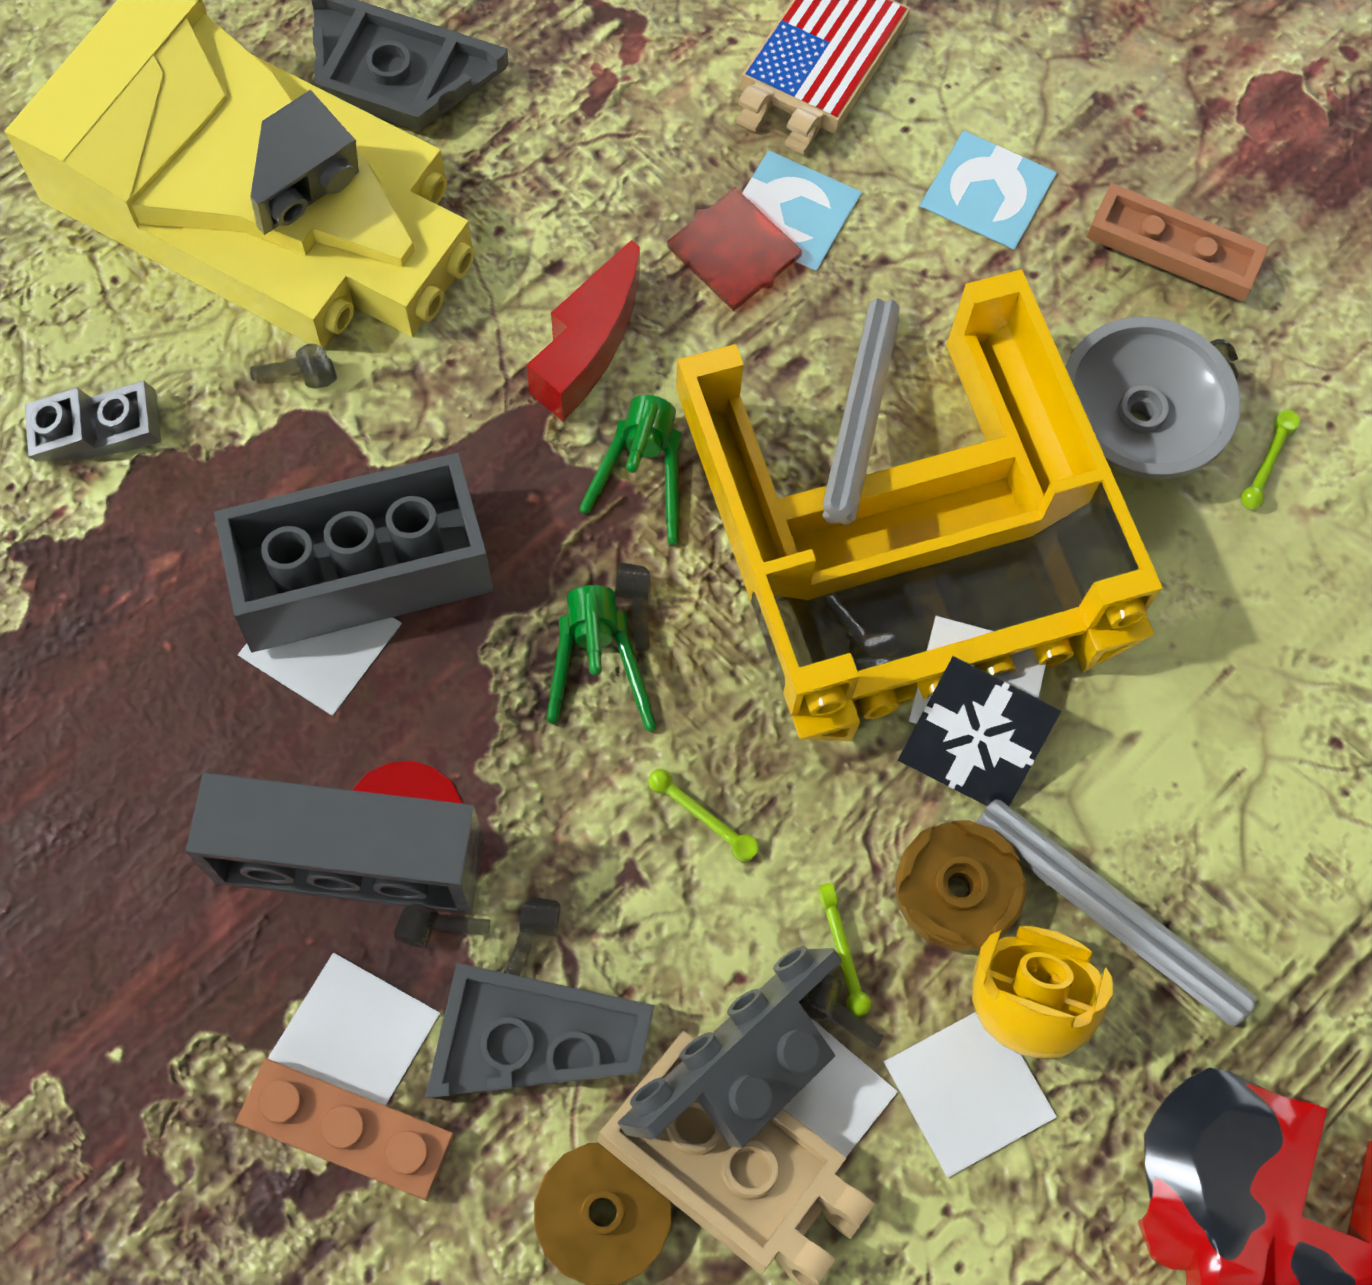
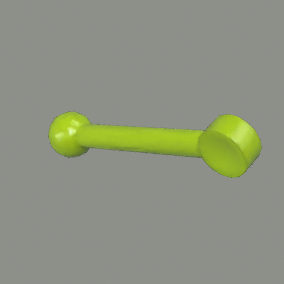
[1240,410,1300,510]
[648,769,758,862]
[818,882,872,1017]

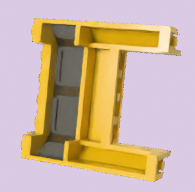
[676,269,1163,741]

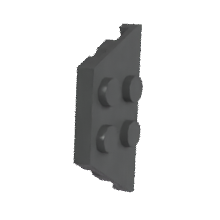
[311,0,509,131]

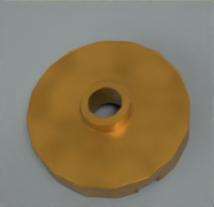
[895,820,1027,951]
[534,1143,671,1285]

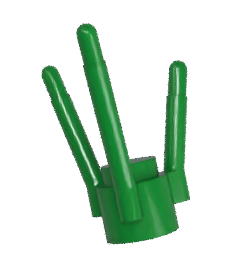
[579,395,682,546]
[546,585,656,732]

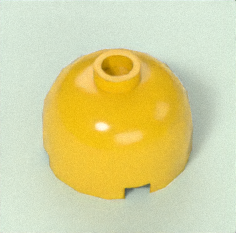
[972,926,1113,1059]

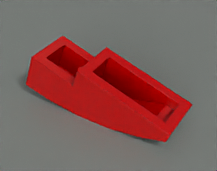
[527,240,640,422]

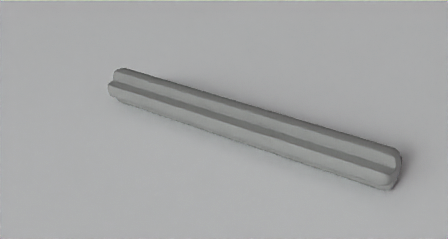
[822,298,900,526]
[977,799,1256,1026]

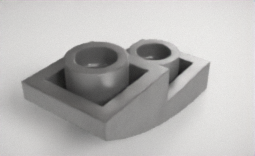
[25,380,161,461]

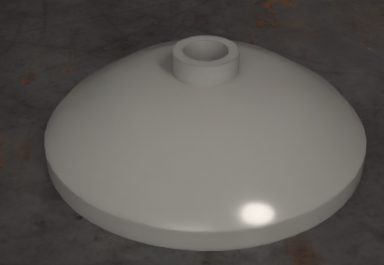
[1065,317,1240,480]

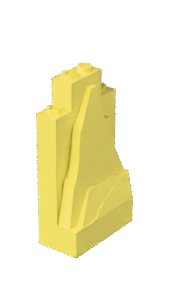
[4,0,475,350]

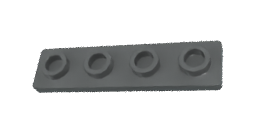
[618,946,842,1148]

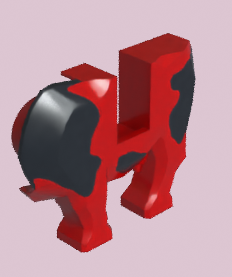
[1138,1067,1372,1285]

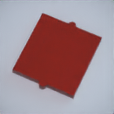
[667,187,802,312]

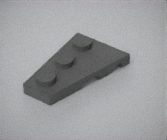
[425,963,654,1098]

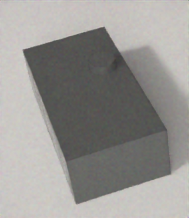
[214,452,494,653]
[185,772,484,915]

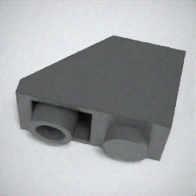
[250,89,359,235]

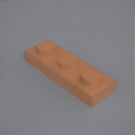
[1086,183,1269,302]
[235,1058,455,1202]

